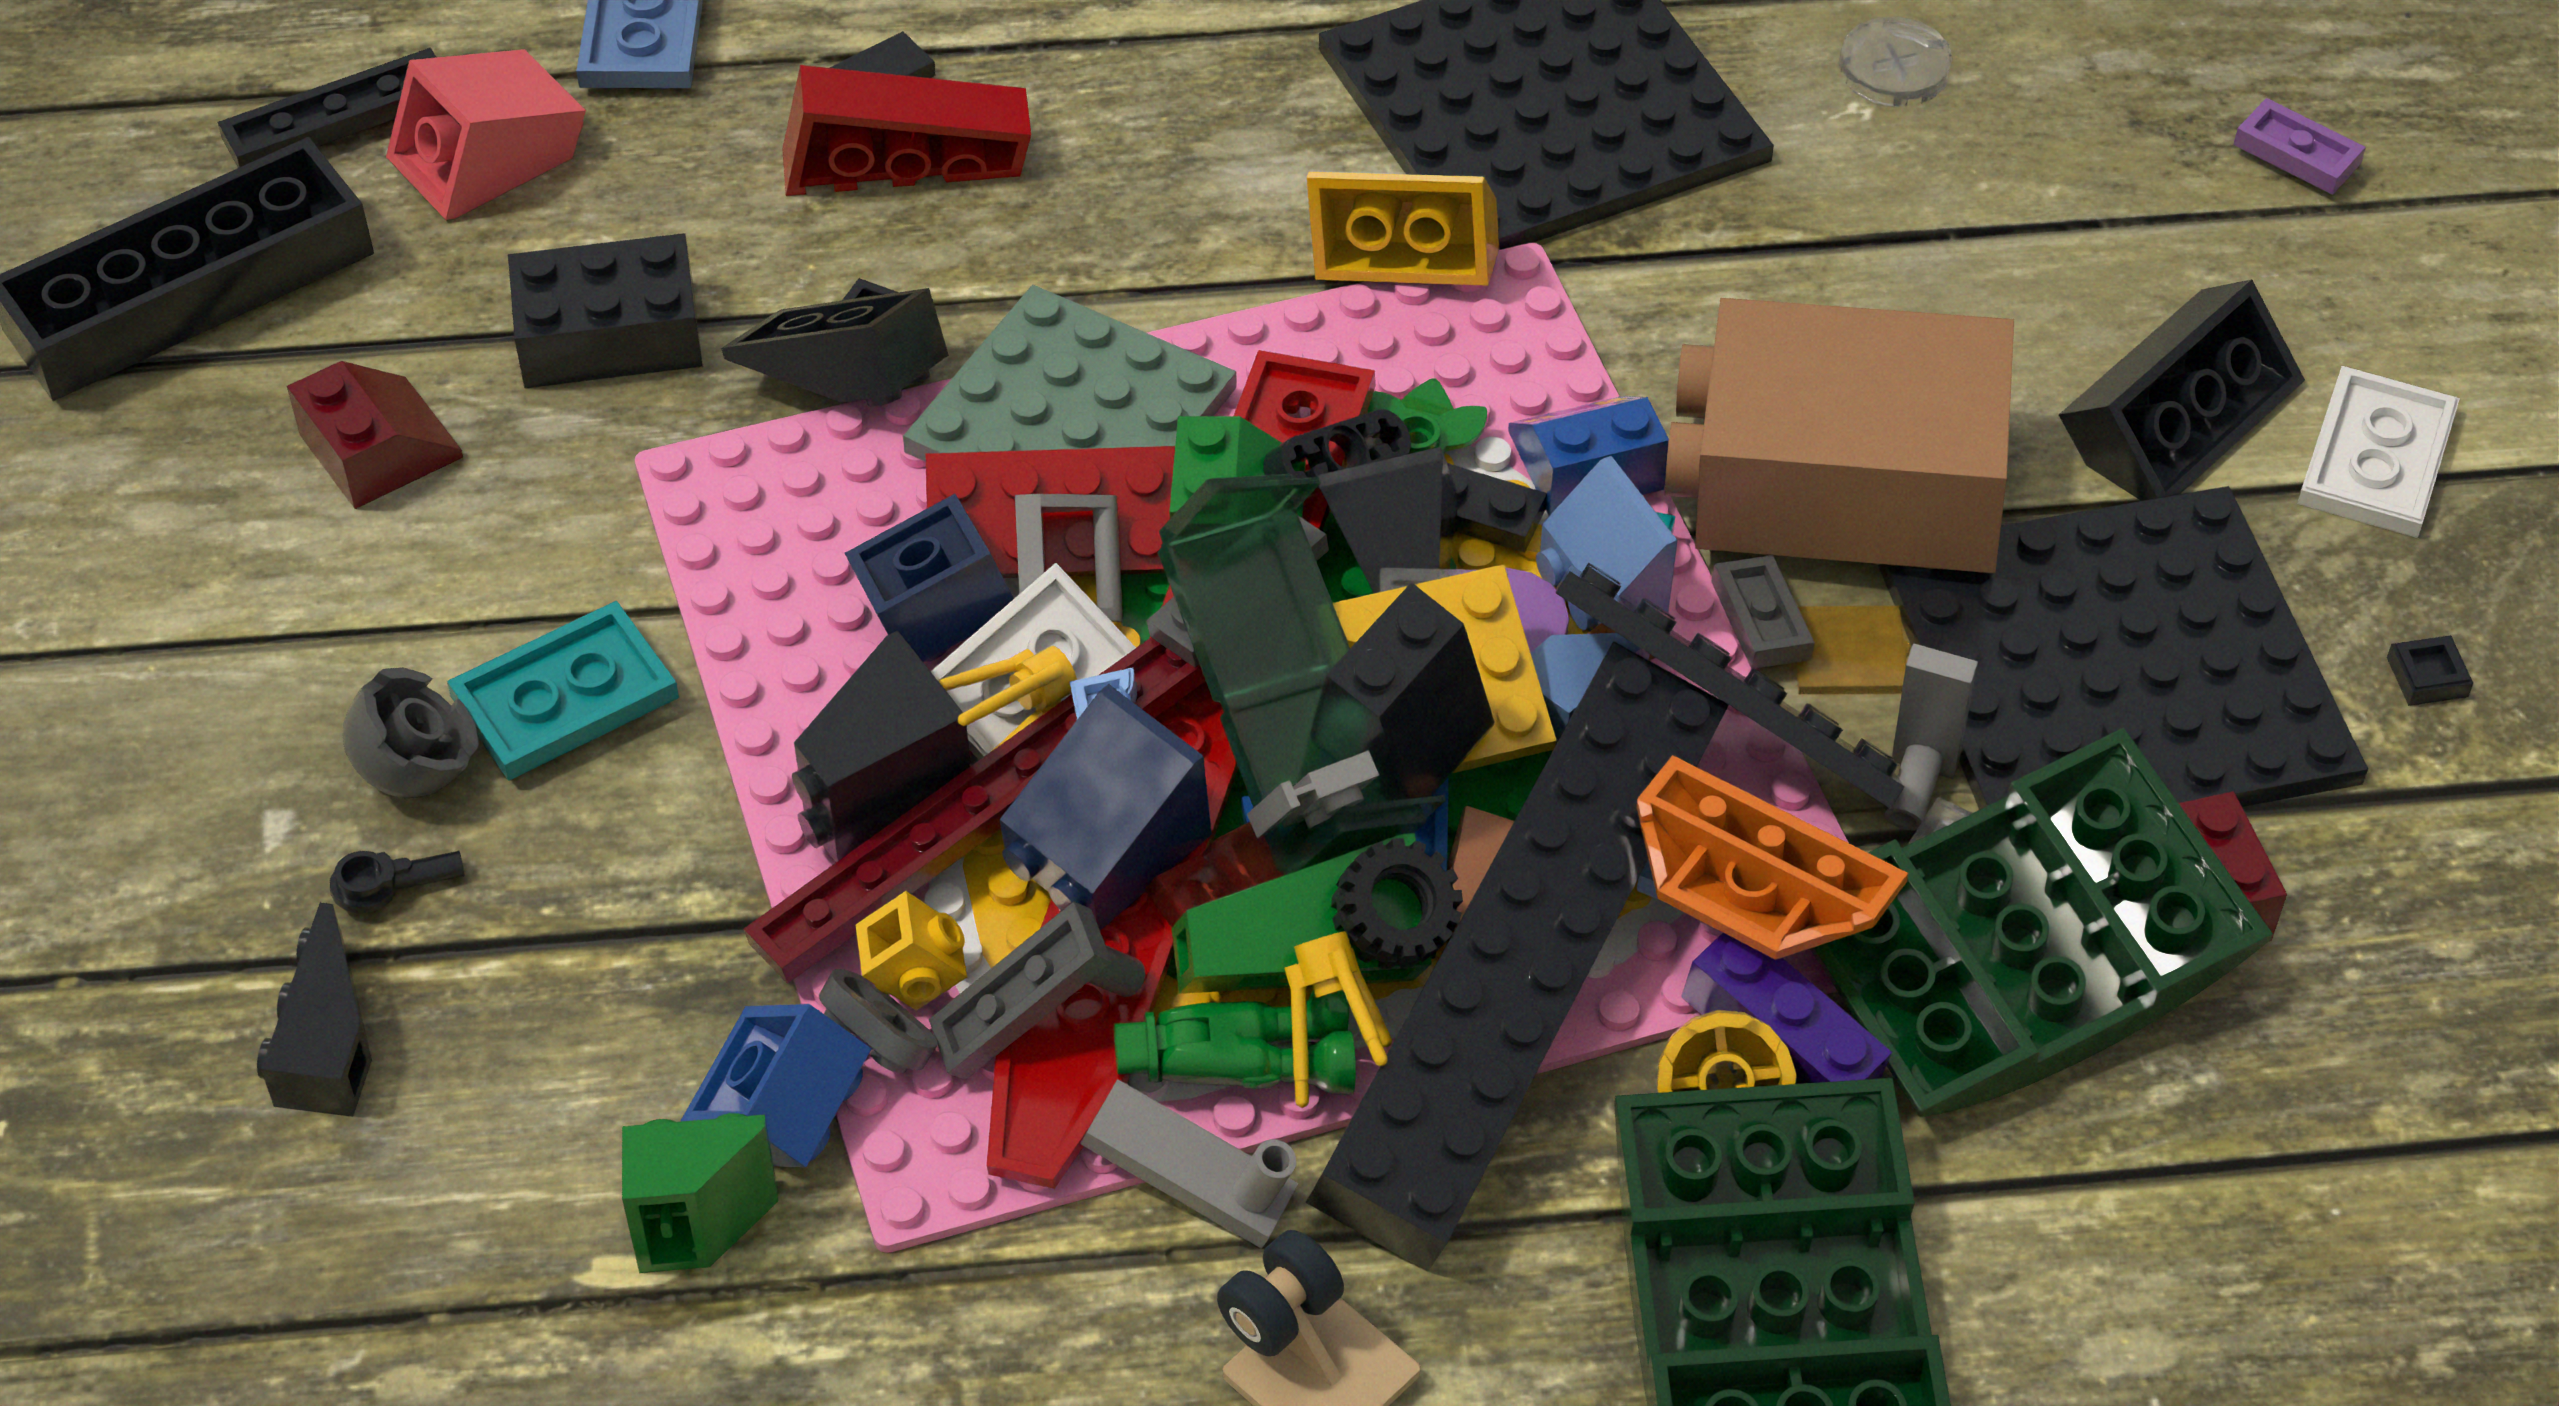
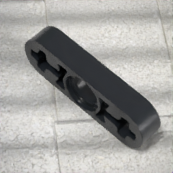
[1263,409,1411,500]

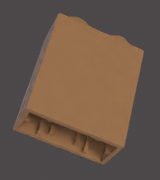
[1665,298,2014,573]

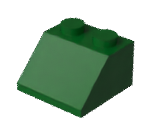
[1169,416,1306,561]

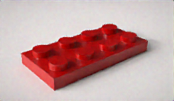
[925,446,1179,578]

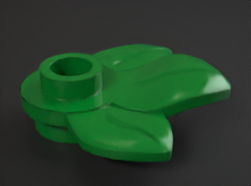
[1367,378,1487,454]

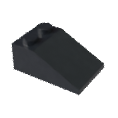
[721,288,949,407]

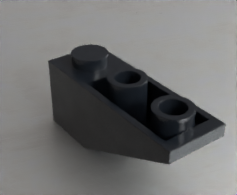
[257,902,372,1117]

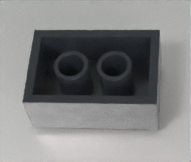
[508,233,703,388]

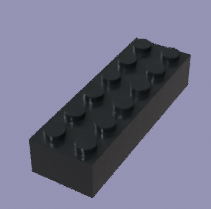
[0,137,374,401]

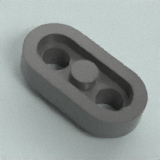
[819,969,938,1073]

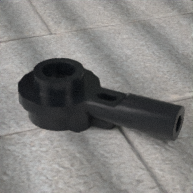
[330,851,465,913]

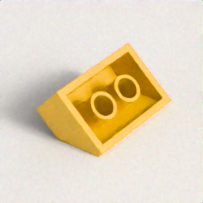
[1307,172,1499,286]

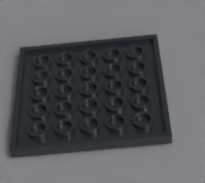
[1319,0,1774,250]
[1878,486,2368,810]

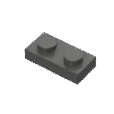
[1711,555,1815,669]

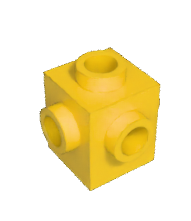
[855,891,967,1011]

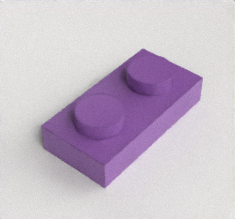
[2233,98,2366,195]

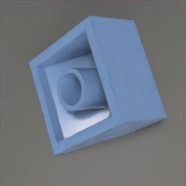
[1536,456,1677,632]

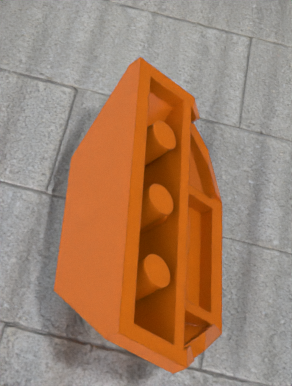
[1637,755,1908,960]

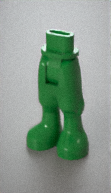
[1114,989,1356,1095]

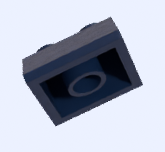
[845,494,1014,662]

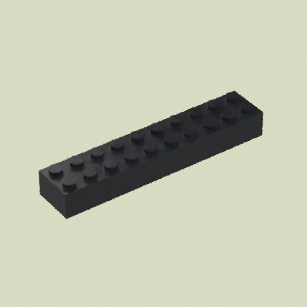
[1306,641,1729,1271]

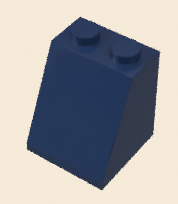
[1000,684,1212,930]

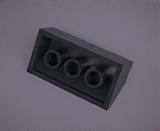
[2059,279,2305,501]

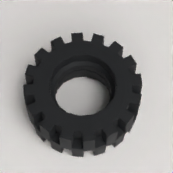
[1331,838,1463,970]

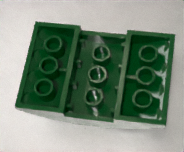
[1810,727,2273,1117]
[1614,1078,1951,1406]

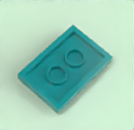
[447,600,679,781]

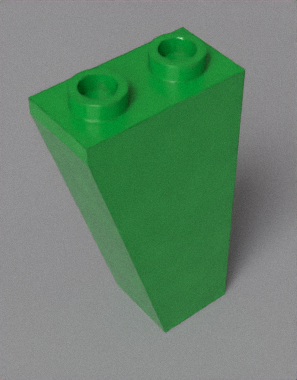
[1172,833,1436,994]

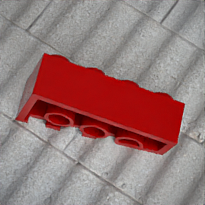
[782,65,1032,196]

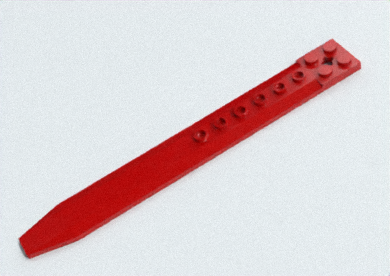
[987,350,1376,1189]

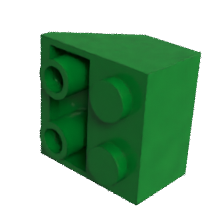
[622,1113,778,1273]

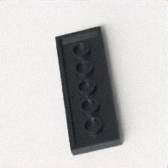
[1555,562,1905,809]

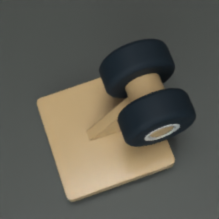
[1217,1230,1420,1406]

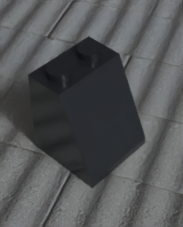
[1309,582,1495,819]
[792,631,971,862]

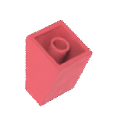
[386,49,586,220]

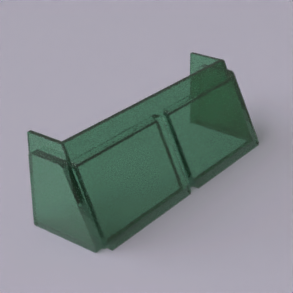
[1158,474,1446,874]

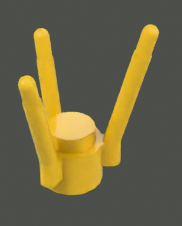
[939,646,1077,751]
[1284,931,1392,1108]

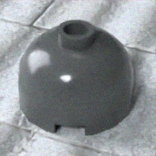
[342,667,479,799]

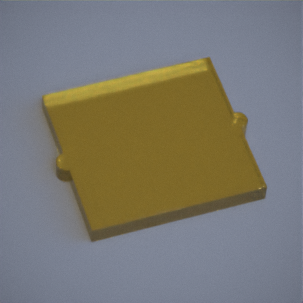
[1795,605,1911,695]

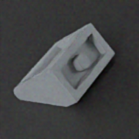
[1015,494,1123,623]

